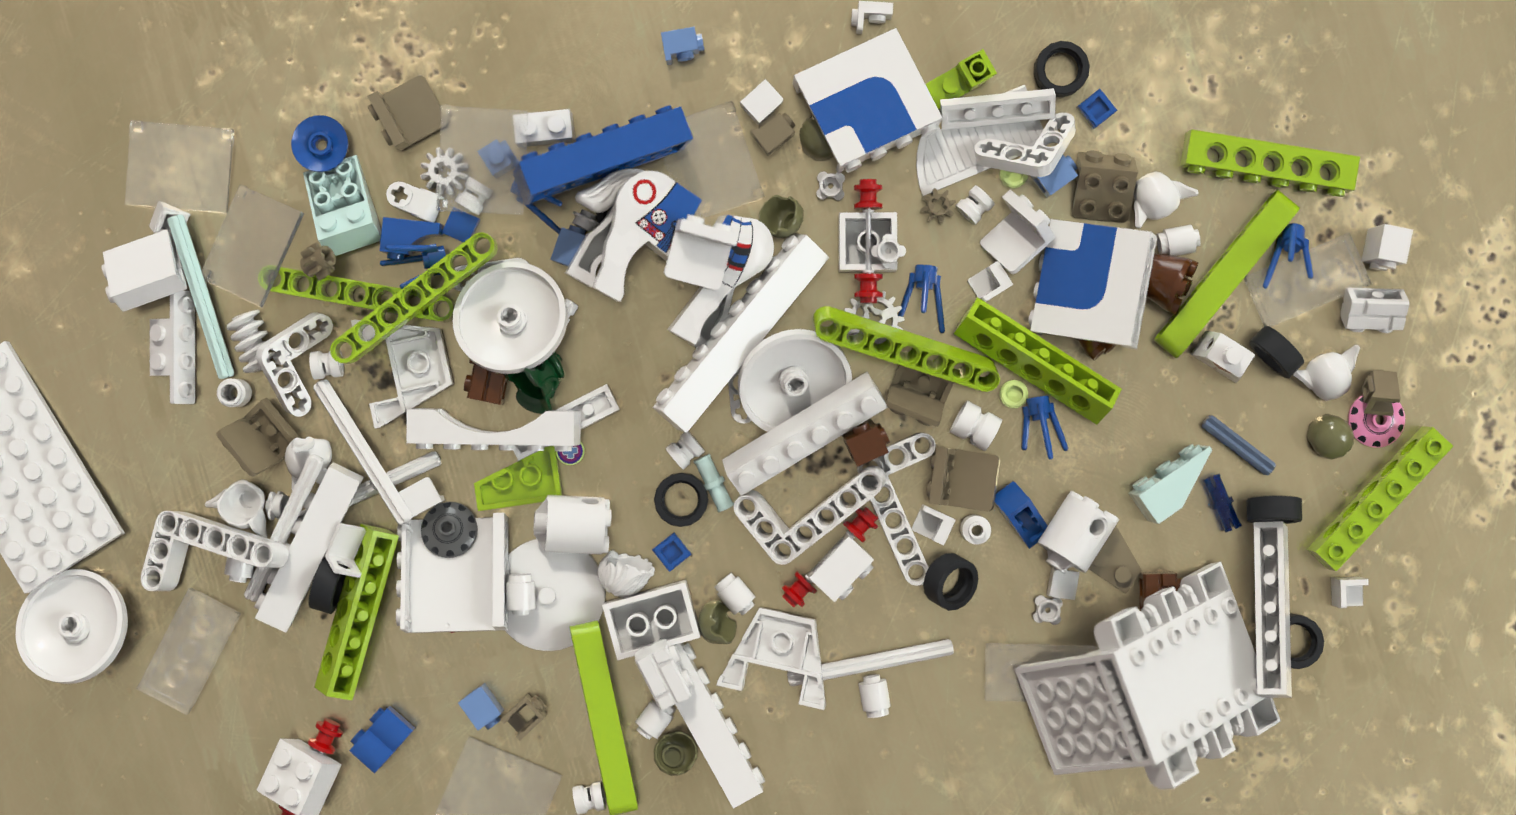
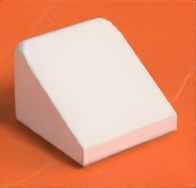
[149,201,190,235]
[1046,567,1080,600]

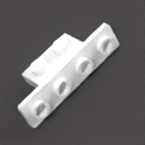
[149,290,195,404]

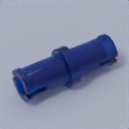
[1202,473,1242,533]

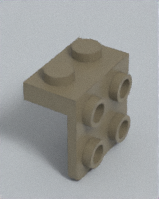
[367,75,448,151]
[1072,150,1138,223]
[886,365,954,427]
[216,398,300,477]
[927,447,1000,512]

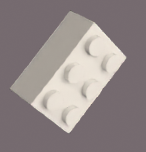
[602,580,701,660]

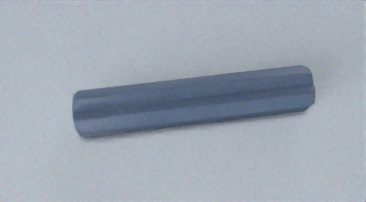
[1202,415,1276,475]

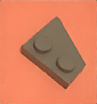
[1089,526,1142,594]

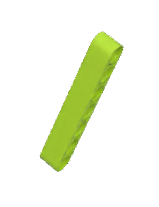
[1154,189,1300,358]
[330,232,498,364]
[259,266,455,322]
[813,306,1000,392]
[569,620,638,815]

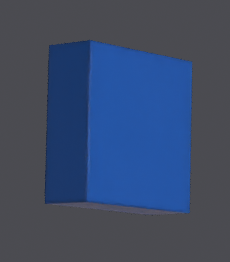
[1076,89,1117,129]
[442,207,480,242]
[652,532,692,572]

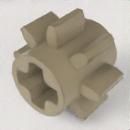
[920,188,956,224]
[300,242,336,280]

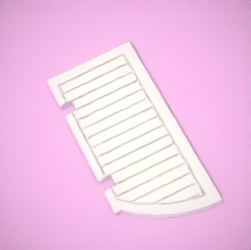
[916,85,1049,196]

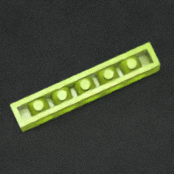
[1180,129,1360,197]
[953,297,1122,425]
[1307,426,1454,572]
[314,524,399,701]

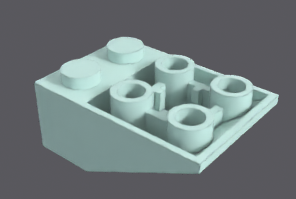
[303,155,381,256]
[1128,444,1212,524]

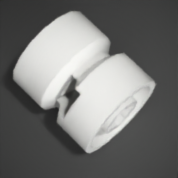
[950,400,1002,451]

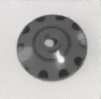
[421,502,478,558]

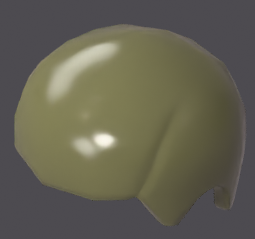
[800,116,834,161]
[758,195,804,238]
[1307,414,1355,460]
[698,600,737,645]
[654,731,698,776]

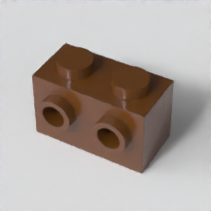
[842,418,890,467]

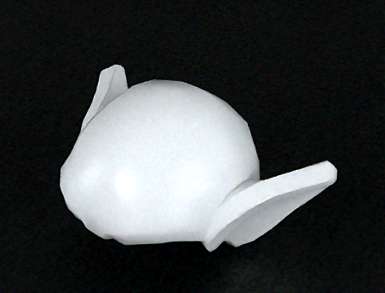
[1134,171,1199,229]
[1293,345,1360,401]
[285,436,332,491]
[205,480,267,538]

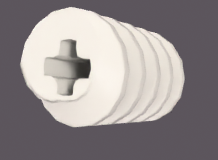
[226,310,277,373]

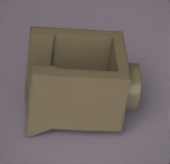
[750,112,796,156]
[1362,370,1401,416]
[501,694,547,741]

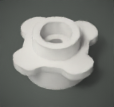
[816,172,845,200]
[572,209,599,232]
[871,234,906,269]
[265,491,289,520]
[1033,595,1063,625]

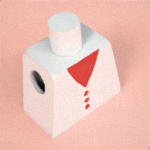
[1190,331,1255,383]

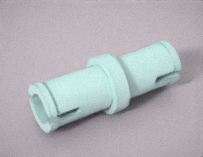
[694,454,734,512]

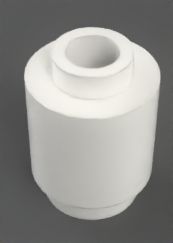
[1157,225,1201,256]
[217,379,252,407]
[960,514,991,544]
[224,543,255,583]
[506,573,535,616]
[714,573,756,615]
[858,674,891,718]
[635,700,676,740]

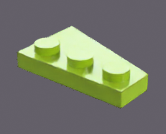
[474,446,563,511]

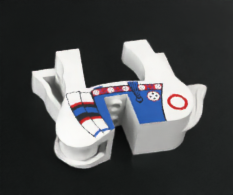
[565,168,774,348]

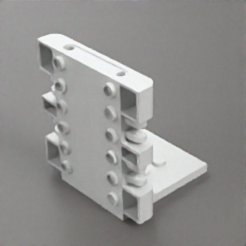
[1015,562,1281,789]

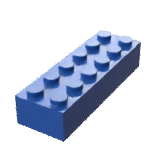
[513,105,693,205]

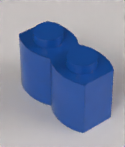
[349,706,415,774]

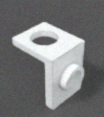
[325,523,366,578]

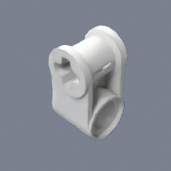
[386,182,444,222]

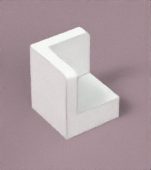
[740,79,783,125]
[968,261,1013,302]
[398,477,445,517]
[912,504,955,546]
[1331,577,1369,608]

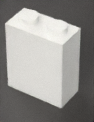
[102,229,187,312]

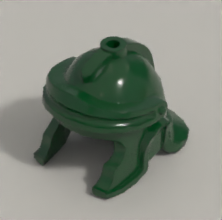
[504,351,565,414]

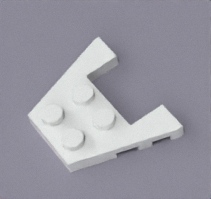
[351,320,453,429]
[717,607,826,710]

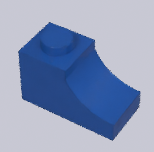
[379,217,444,260]
[994,481,1048,549]

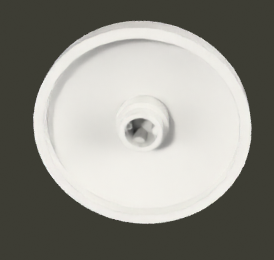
[453,262,568,374]
[738,329,852,432]
[505,539,606,651]
[15,569,128,684]

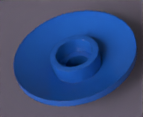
[291,115,349,172]

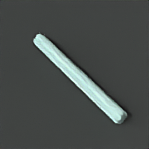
[168,215,235,379]

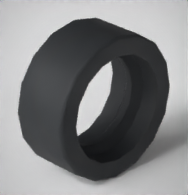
[1033,41,1090,98]
[1249,326,1304,379]
[654,473,708,527]
[1246,496,1302,524]
[923,553,979,611]
[309,557,348,614]
[1290,613,1324,669]

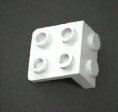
[980,190,1056,274]
[664,215,739,290]

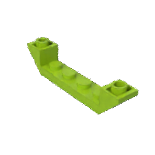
[925,49,997,110]

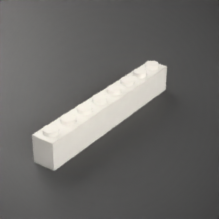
[652,234,829,433]

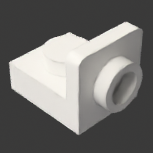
[851,1,893,34]

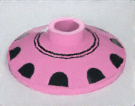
[1348,395,1405,448]

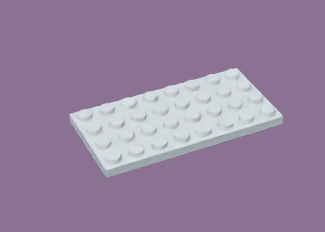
[0,341,125,594]

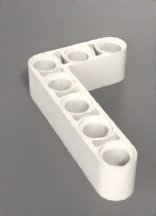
[857,432,936,586]
[733,465,886,565]
[140,511,288,591]

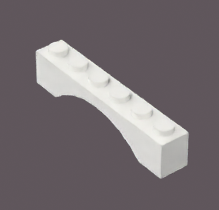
[407,408,581,451]

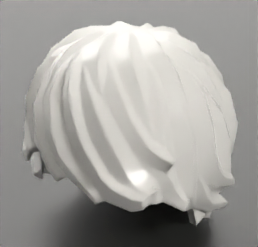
[598,550,655,598]

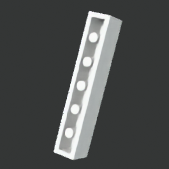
[722,372,888,496]
[254,462,364,633]
[1254,521,1292,698]
[675,643,765,808]

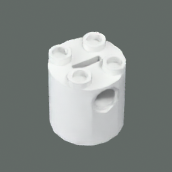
[1037,490,1119,573]
[533,495,611,554]

